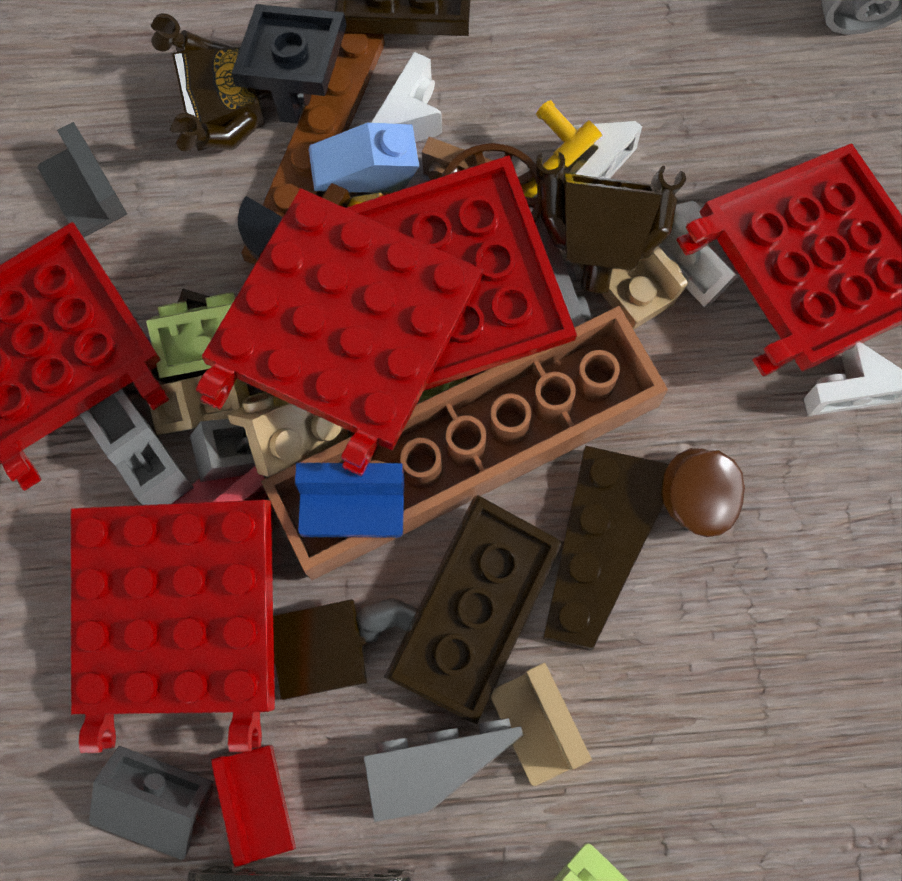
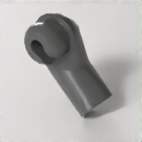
[357,598,418,643]

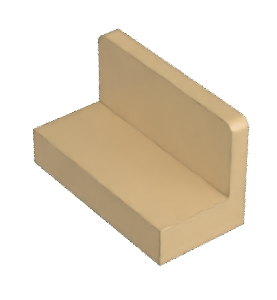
[490,663,592,786]

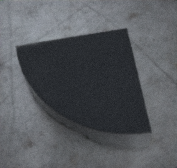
[238,196,283,260]

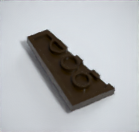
[543,445,669,650]

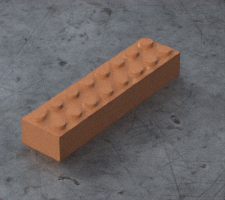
[261,306,668,580]

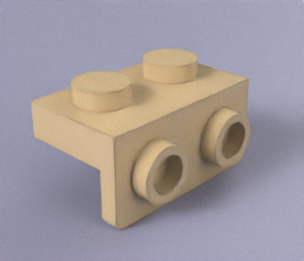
[227,393,349,477]

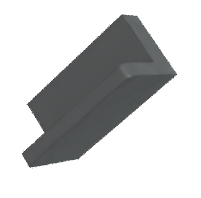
[38,122,127,238]
[89,746,214,859]

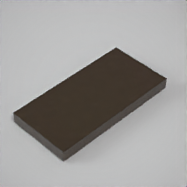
[384,495,564,725]

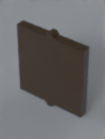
[273,599,367,700]

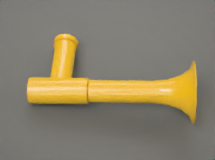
[521,100,602,197]

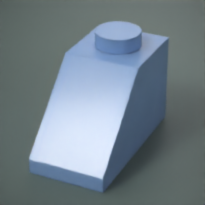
[308,123,419,193]

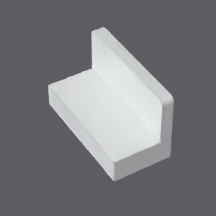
[659,201,741,307]

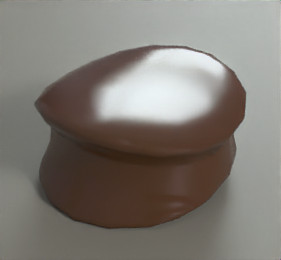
[662,448,745,537]

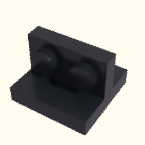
[231,4,347,124]

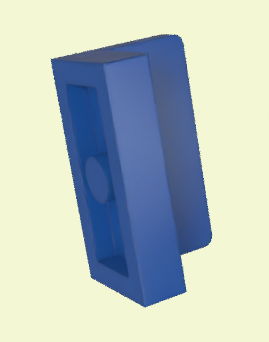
[295,463,404,538]

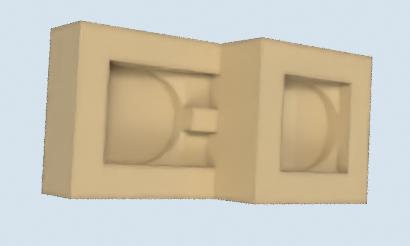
[149,375,250,435]

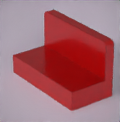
[211,745,296,868]

